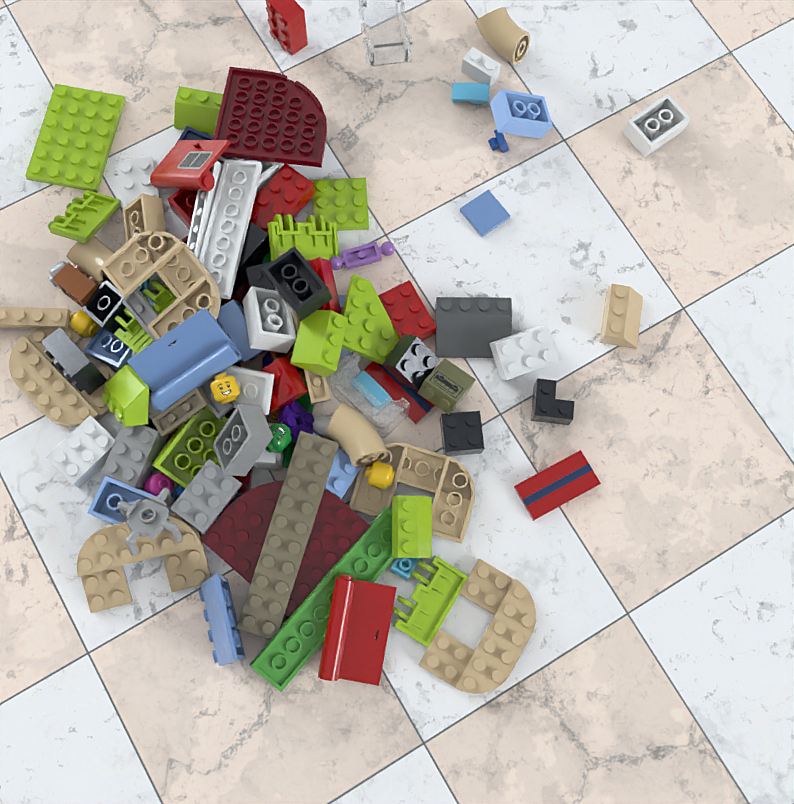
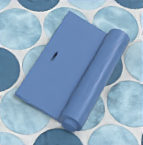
[127,307,242,411]

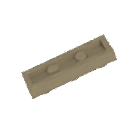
[152,387,210,437]

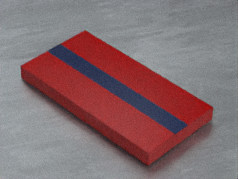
[364,361,435,424]
[514,450,601,521]

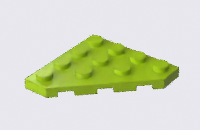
[341,274,400,365]

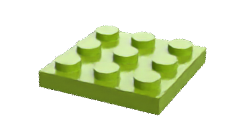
[312,177,369,231]

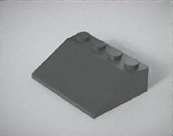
[435,297,512,358]

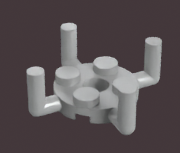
[118,488,183,556]

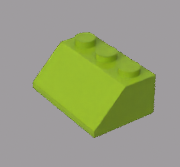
[174,86,223,136]
[290,310,348,378]
[102,365,149,427]
[392,495,432,558]

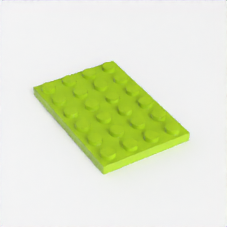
[25,84,125,193]

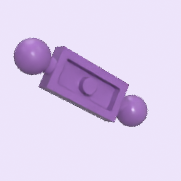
[329,241,395,271]

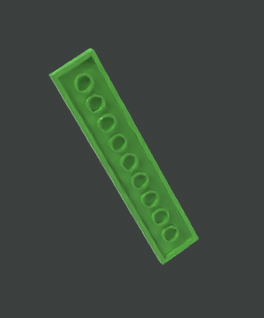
[249,507,394,692]

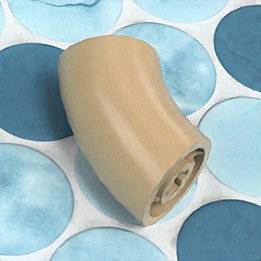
[475,7,530,65]
[66,235,115,285]
[326,402,388,467]

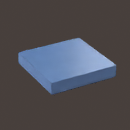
[460,189,511,238]

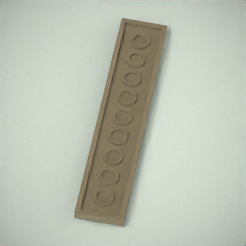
[237,431,339,639]

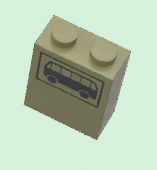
[418,358,476,415]

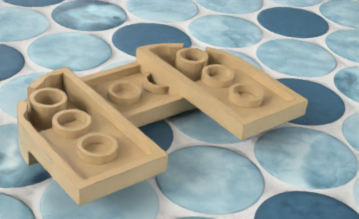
[100,230,221,345]
[9,326,115,428]
[349,442,475,544]
[77,513,212,613]
[418,558,536,694]

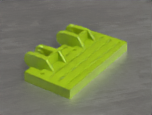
[47,190,121,244]
[268,214,339,261]
[114,280,177,354]
[392,555,468,648]

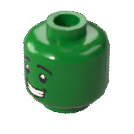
[265,423,291,453]

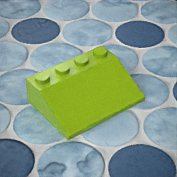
[151,406,228,489]

